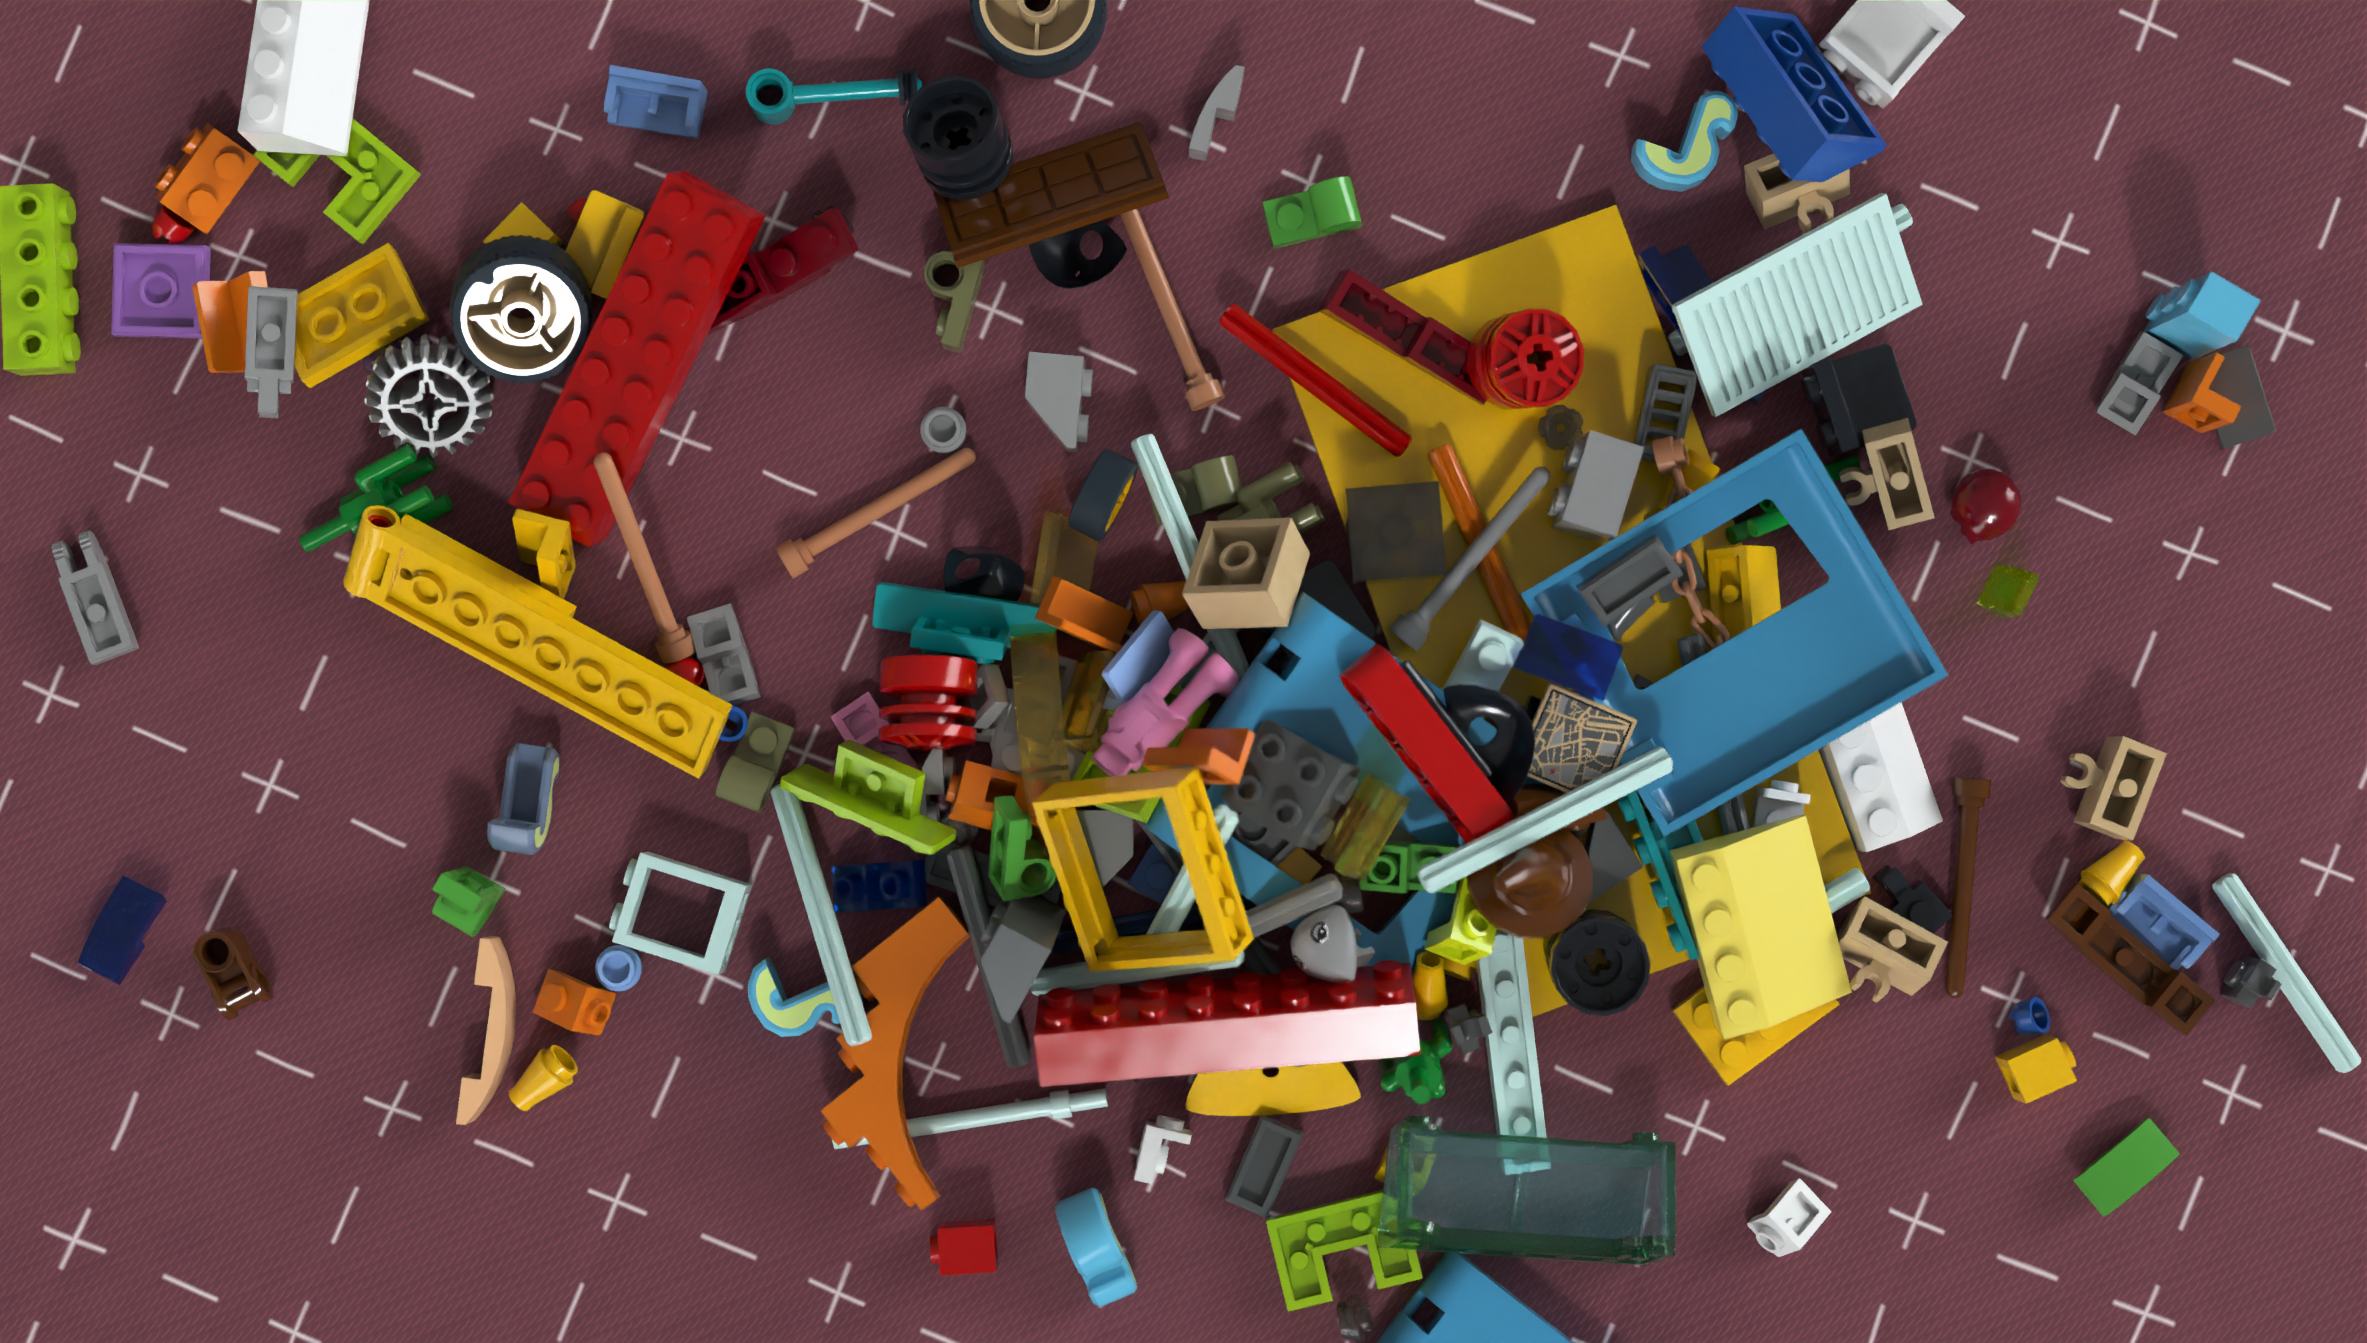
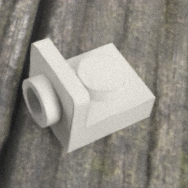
[1751,780,1810,828]
[1134,1115,1192,1184]
[1747,1178,1831,1257]

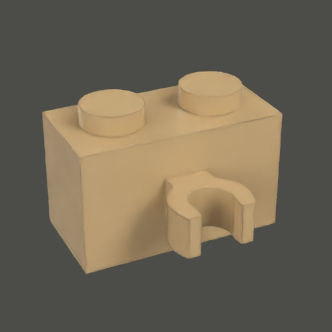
[1744,153,1850,233]
[1839,418,1935,530]
[2060,736,2167,840]
[1837,896,1948,1003]

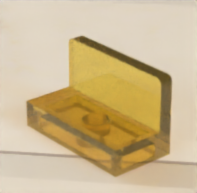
[1030,511,1098,605]
[1052,650,1117,755]
[1320,774,1411,881]

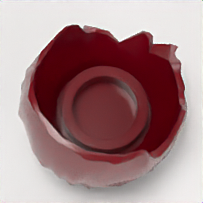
[1950,468,2021,544]

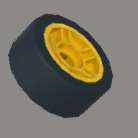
[1068,449,1138,542]

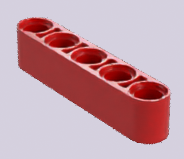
[1339,644,1516,843]

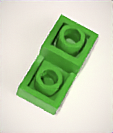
[1360,841,1461,894]
[2073,1118,2180,1217]

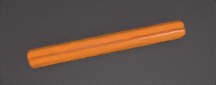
[1428,444,1541,659]

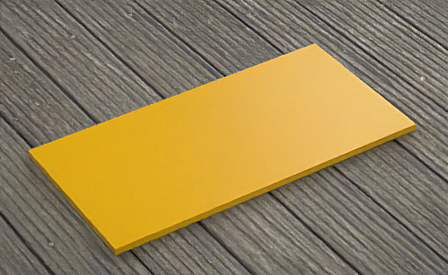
[1272,205,1871,1017]

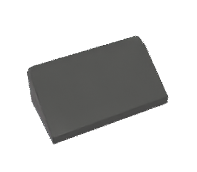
[2209,345,2276,449]

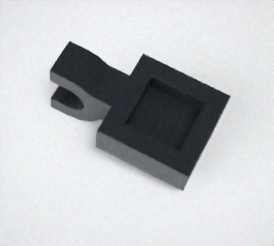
[1873,865,1953,934]

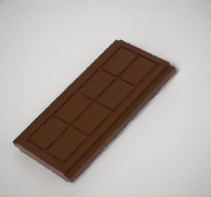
[932,122,1169,268]

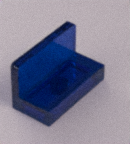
[1639,245,1713,345]
[1513,614,1623,701]

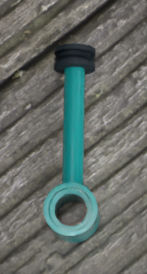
[746,67,922,124]

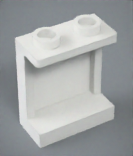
[1817,0,1965,109]

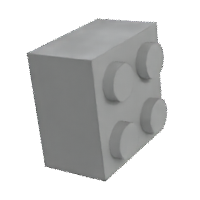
[1547,430,1644,544]

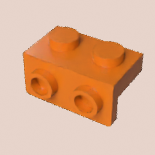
[154,123,260,234]

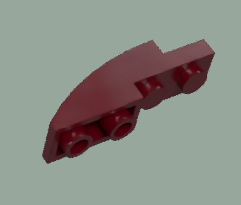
[707,208,859,335]

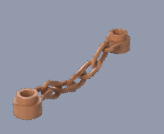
[1652,436,1730,649]

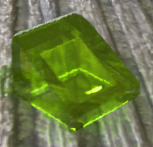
[1978,565,2039,619]

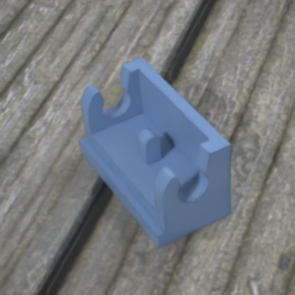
[604,65,708,140]
[2107,873,2220,970]

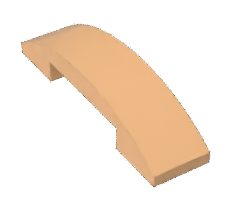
[456,936,516,1125]

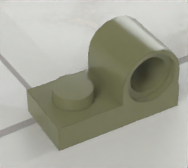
[924,251,986,354]
[1146,455,1242,526]
[715,711,797,814]

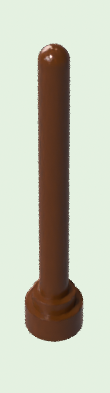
[1945,777,1991,998]

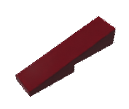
[1318,269,1486,405]

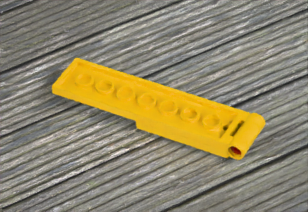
[343,505,733,779]

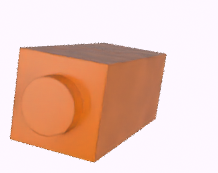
[944,760,1053,846]

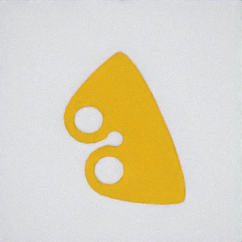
[1185,1062,1361,1116]

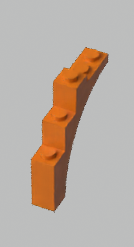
[821,897,969,1210]

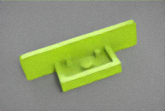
[780,740,956,854]

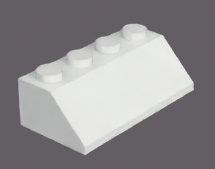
[238,0,369,156]
[1819,703,1943,852]

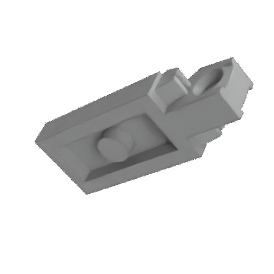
[244,286,298,418]

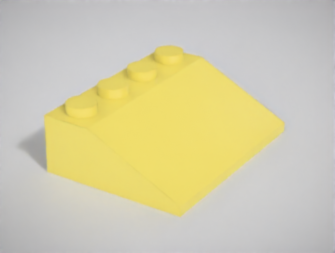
[1668,814,1852,1040]

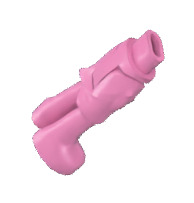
[1091,628,1240,776]

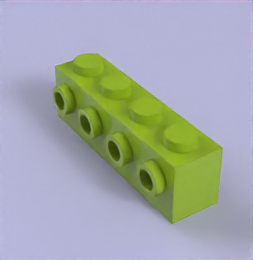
[0,183,81,376]

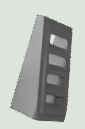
[1634,364,1697,463]

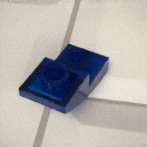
[831,860,928,912]
[77,876,167,985]

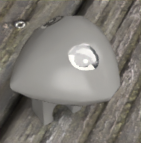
[1290,904,1376,983]

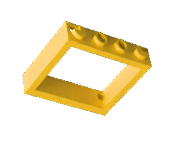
[1032,766,1254,972]

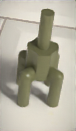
[1198,462,1327,543]

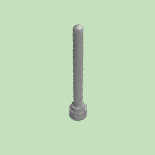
[1389,466,1550,651]

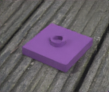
[111,243,211,339]

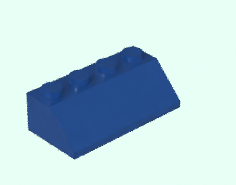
[1702,6,1887,182]

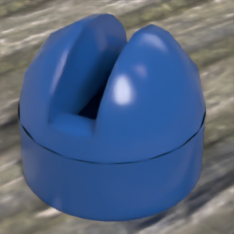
[719,705,748,742]
[2009,997,2050,1036]

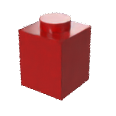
[930,1219,999,1276]

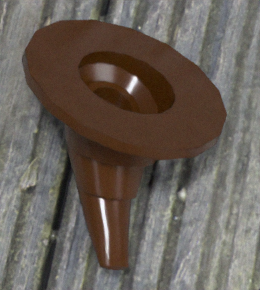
[1467,828,1593,939]

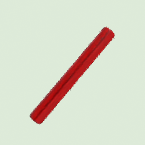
[1219,304,1412,457]

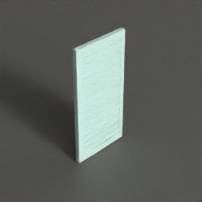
[1672,193,1923,417]

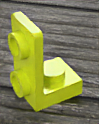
[1424,876,1497,965]

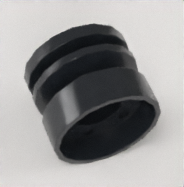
[903,75,1013,201]
[1546,909,1651,1016]

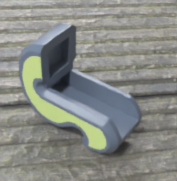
[487,743,560,855]

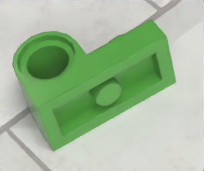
[1262,176,1362,249]
[988,795,1057,901]
[432,865,506,937]

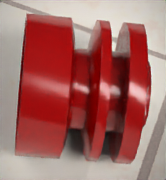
[1467,309,1584,409]
[878,655,978,751]

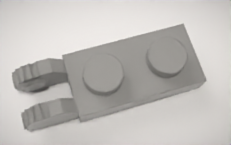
[51,530,140,665]

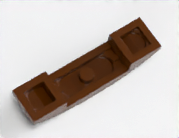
[2045,883,2215,1036]

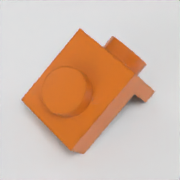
[532,969,616,1036]

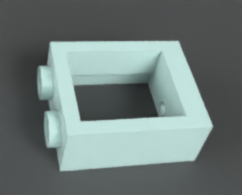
[609,852,753,975]

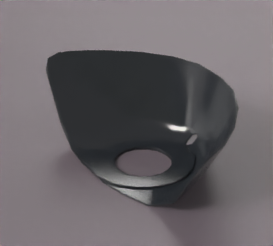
[1029,221,1127,289]
[943,546,1025,602]
[1443,684,1536,803]

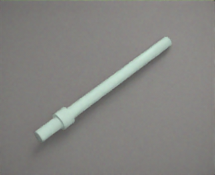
[832,1088,1108,1149]

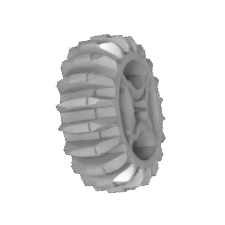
[365,333,494,459]

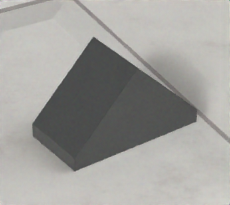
[1584,812,1643,903]

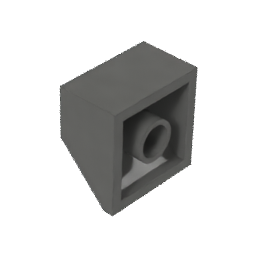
[980,895,1067,1024]

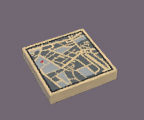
[1528,682,1638,793]

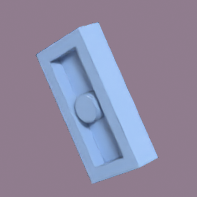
[1091,611,1174,711]

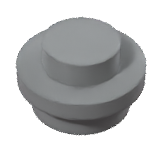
[920,407,967,453]

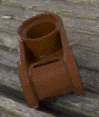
[193,927,274,1020]

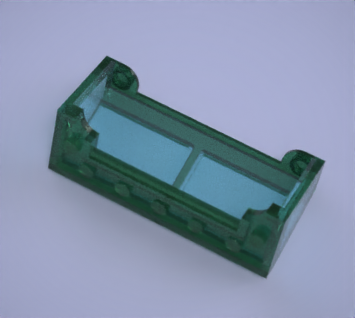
[1378,1116,1676,1266]

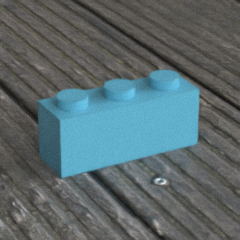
[2143,271,2261,361]

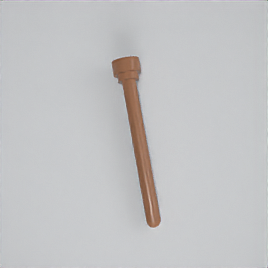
[1120,209,1226,411]
[775,448,976,579]
[594,453,696,663]

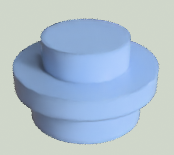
[595,945,642,991]

